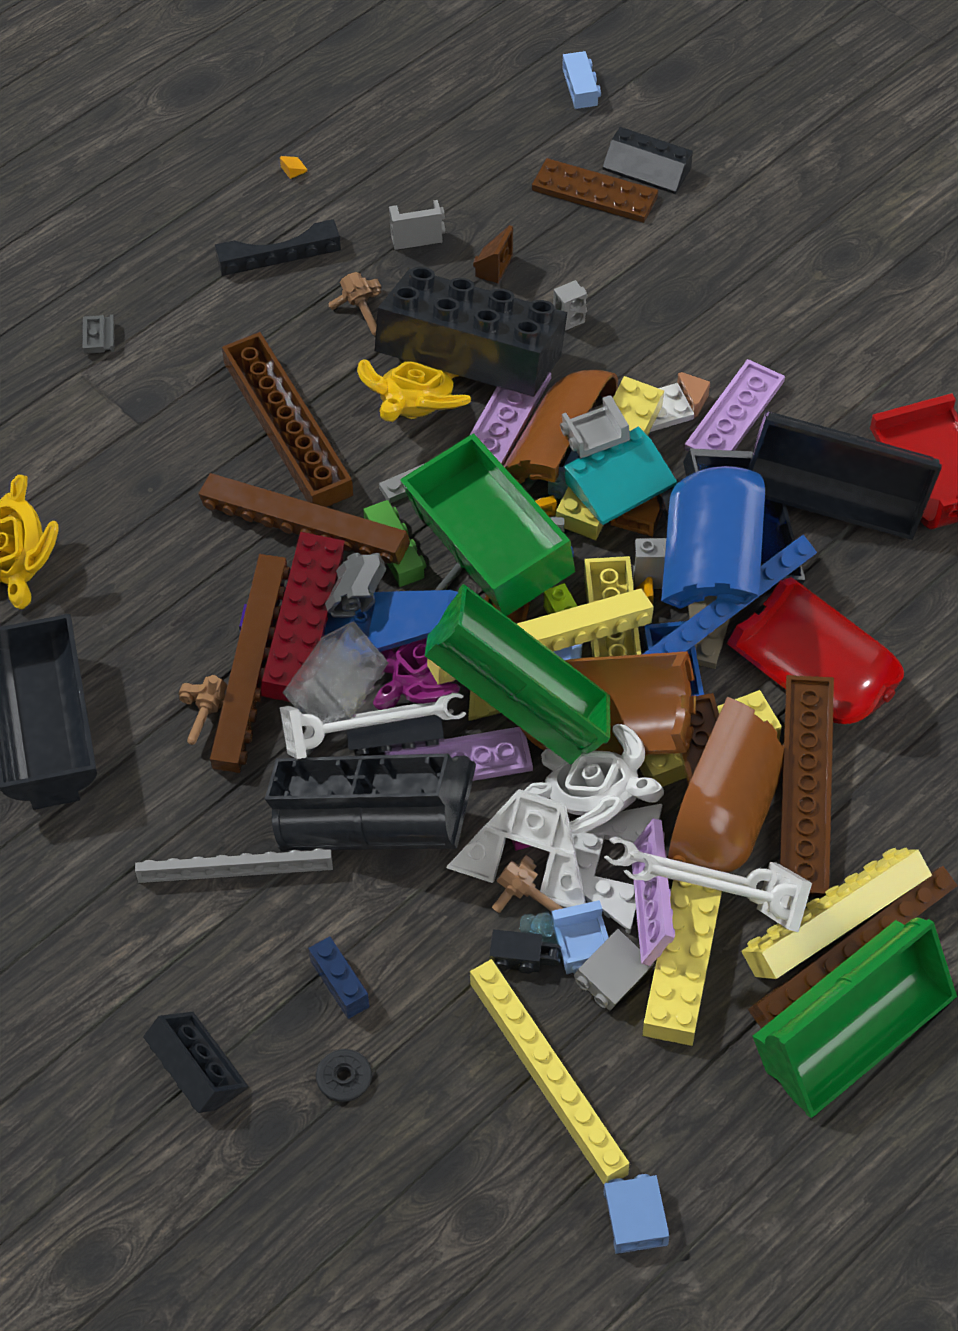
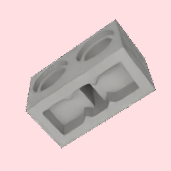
[553,280,587,330]

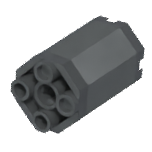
[325,553,386,618]

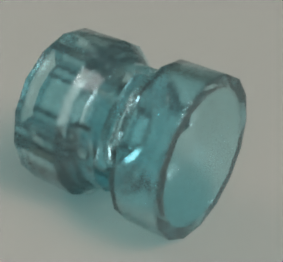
[520,913,554,938]

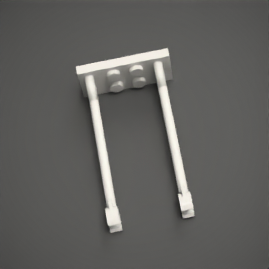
[280,693,466,759]
[604,837,812,932]

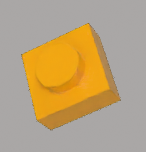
[535,495,557,517]

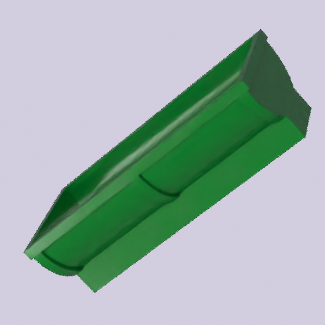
[425,584,610,765]
[753,918,957,1118]

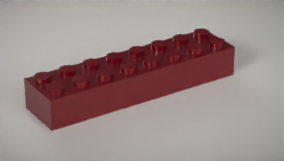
[261,532,345,705]

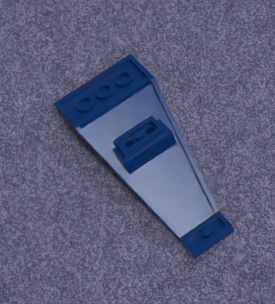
[281,584,458,672]

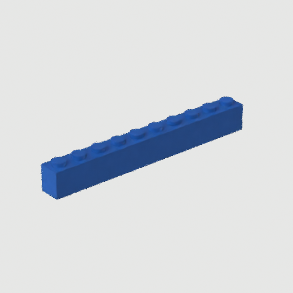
[643,535,817,654]

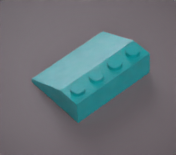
[564,426,677,525]

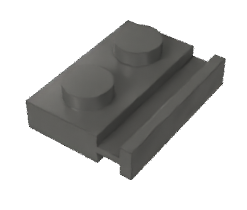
[83,314,114,354]

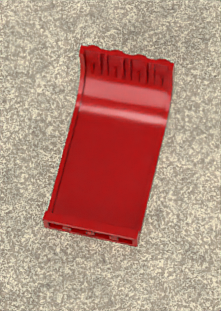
[870,393,958,529]

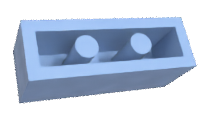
[563,51,601,109]

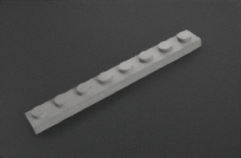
[135,848,333,883]

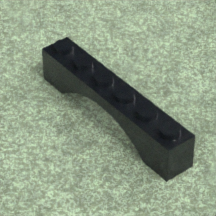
[215,219,341,276]

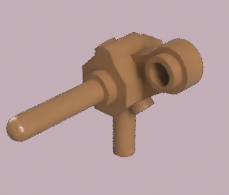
[328,272,382,336]
[178,675,228,745]
[492,855,563,913]

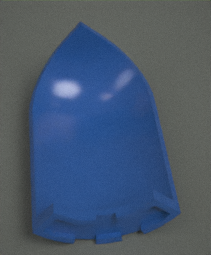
[661,466,765,609]

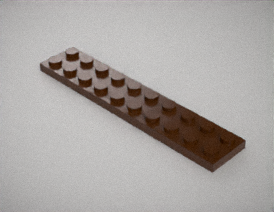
[780,675,834,897]

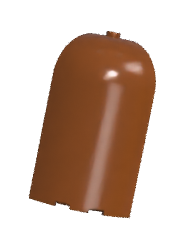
[504,370,618,484]
[520,651,696,755]
[668,697,785,873]

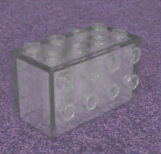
[283,621,389,724]

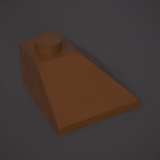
[473,225,513,283]

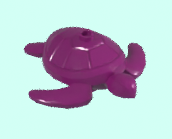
[373,638,460,710]

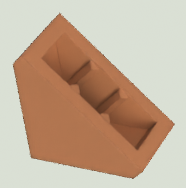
[677,372,710,418]

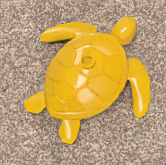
[357,360,471,422]
[0,475,58,609]

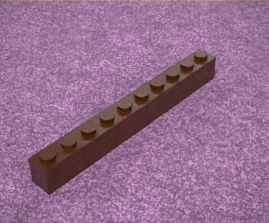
[198,473,410,565]
[210,554,291,773]
[748,866,958,1029]

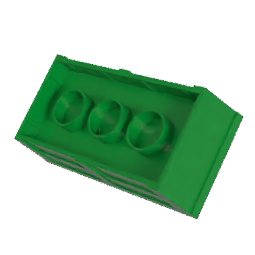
[400,433,575,616]

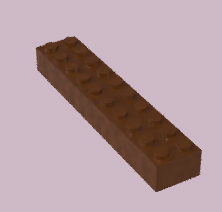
[222,332,354,507]

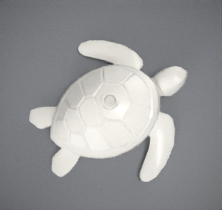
[524,724,664,833]

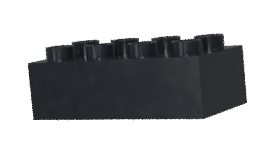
[374,267,568,397]

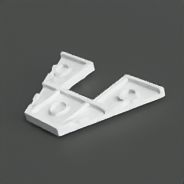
[447,789,586,907]
[546,804,662,933]

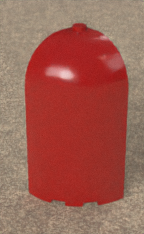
[727,577,904,724]

